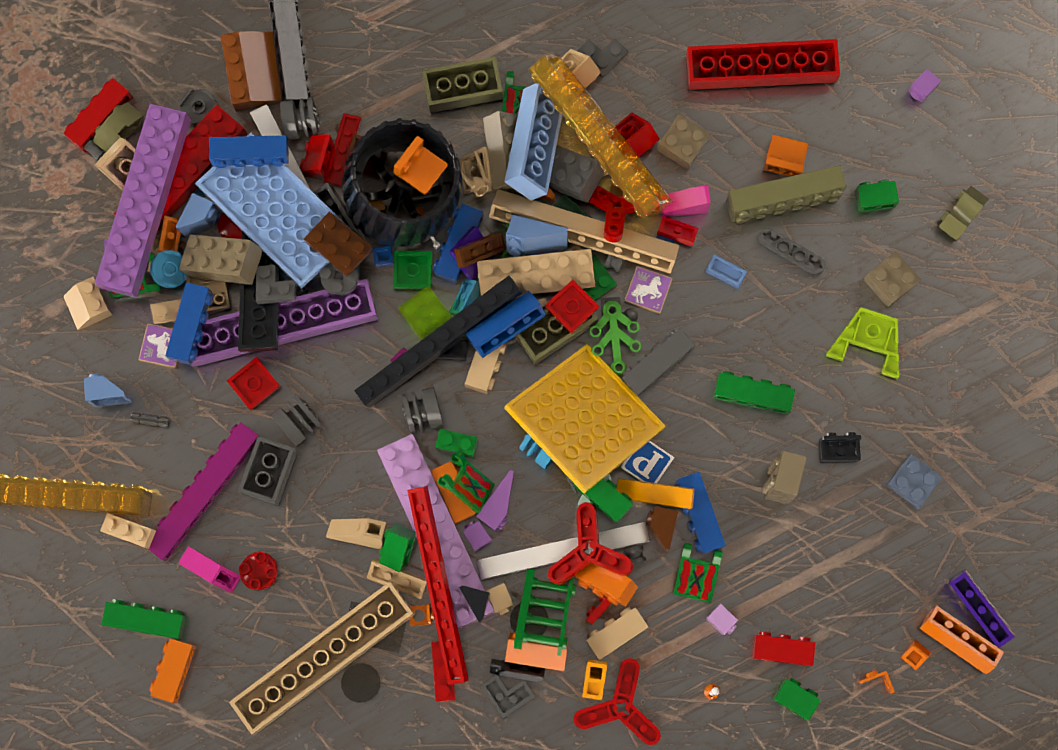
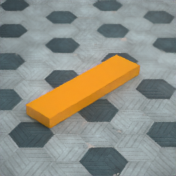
[617,478,695,509]

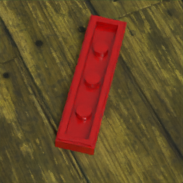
[324,113,362,188]

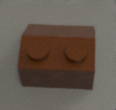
[646,506,678,553]

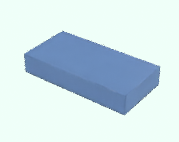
[705,254,748,289]

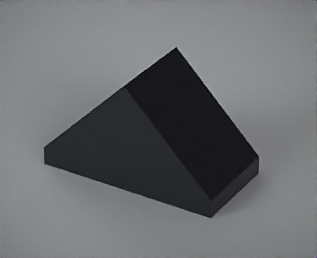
[459,585,490,623]

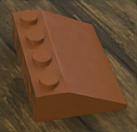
[220,31,281,112]

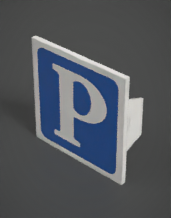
[621,441,675,483]

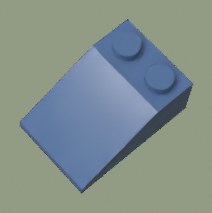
[506,215,568,257]

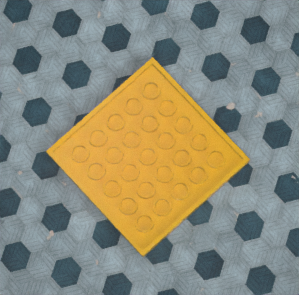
[505,344,666,494]

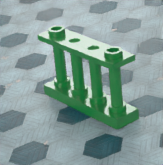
[514,569,576,656]

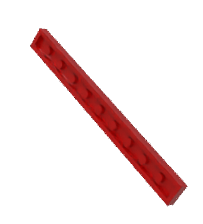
[407,486,469,684]

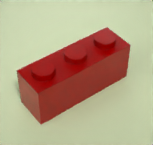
[752,631,816,667]

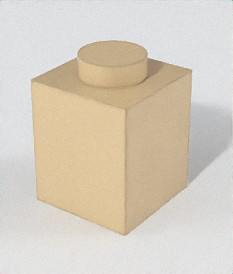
[486,583,513,615]

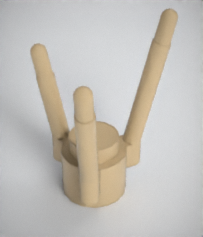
[461,151,489,197]

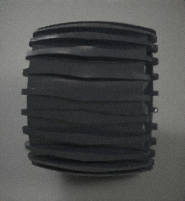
[342,118,462,248]

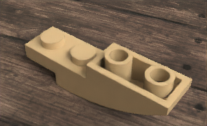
[150,289,230,325]

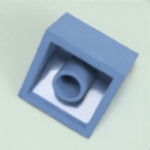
[176,193,220,238]
[83,373,133,407]

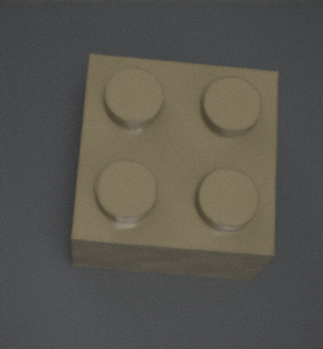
[657,114,710,170]
[863,251,921,308]

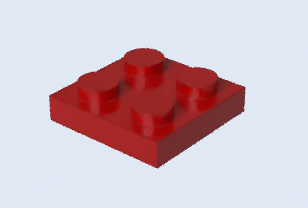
[545,279,599,334]
[226,357,281,411]

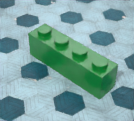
[713,371,795,415]
[101,599,187,640]

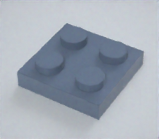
[887,454,942,509]

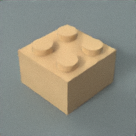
[95,138,136,191]

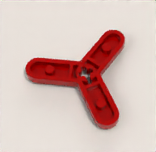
[588,185,661,243]
[548,502,634,585]
[573,658,661,745]

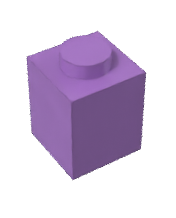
[908,69,941,102]
[463,520,492,552]

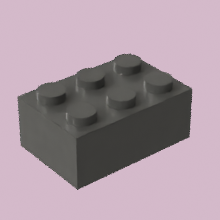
[549,145,605,203]
[238,436,298,506]

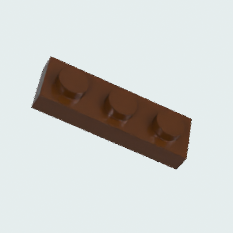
[454,231,506,268]

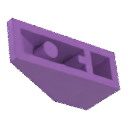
[476,469,514,532]

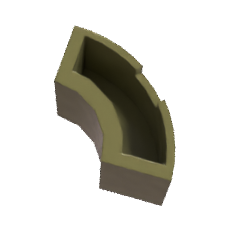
[93,102,144,152]
[939,186,989,240]

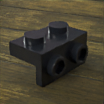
[820,432,861,462]

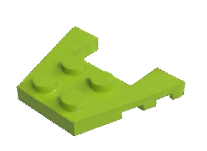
[826,307,900,379]

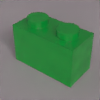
[855,179,899,212]
[435,429,478,459]
[379,523,416,573]
[773,678,821,721]

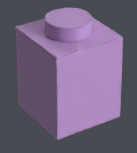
[706,604,738,635]

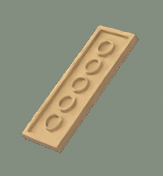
[477,249,595,296]

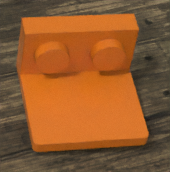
[763,135,808,177]
[394,136,448,195]

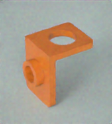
[409,604,435,626]
[859,670,895,694]

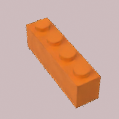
[919,606,1004,675]

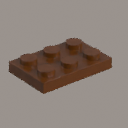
[304,211,373,277]

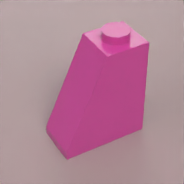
[658,185,711,218]
[178,546,240,593]

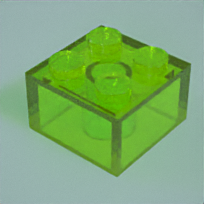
[398,285,452,341]

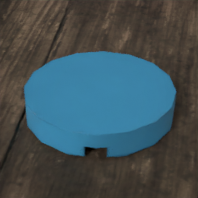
[150,250,188,288]

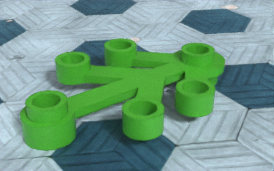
[589,301,642,375]

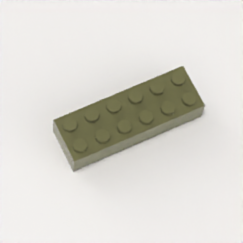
[726,165,847,224]

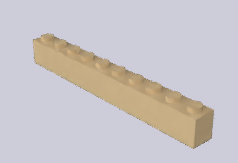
[489,189,680,274]

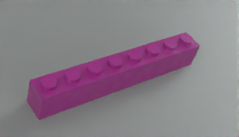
[148,422,260,561]

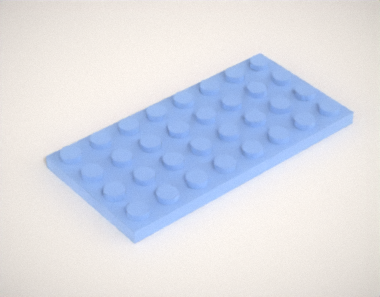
[195,133,347,289]

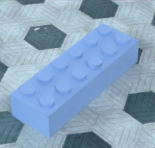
[504,82,565,201]

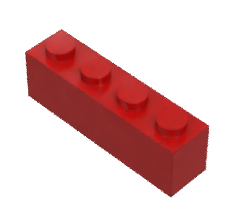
[63,78,133,153]

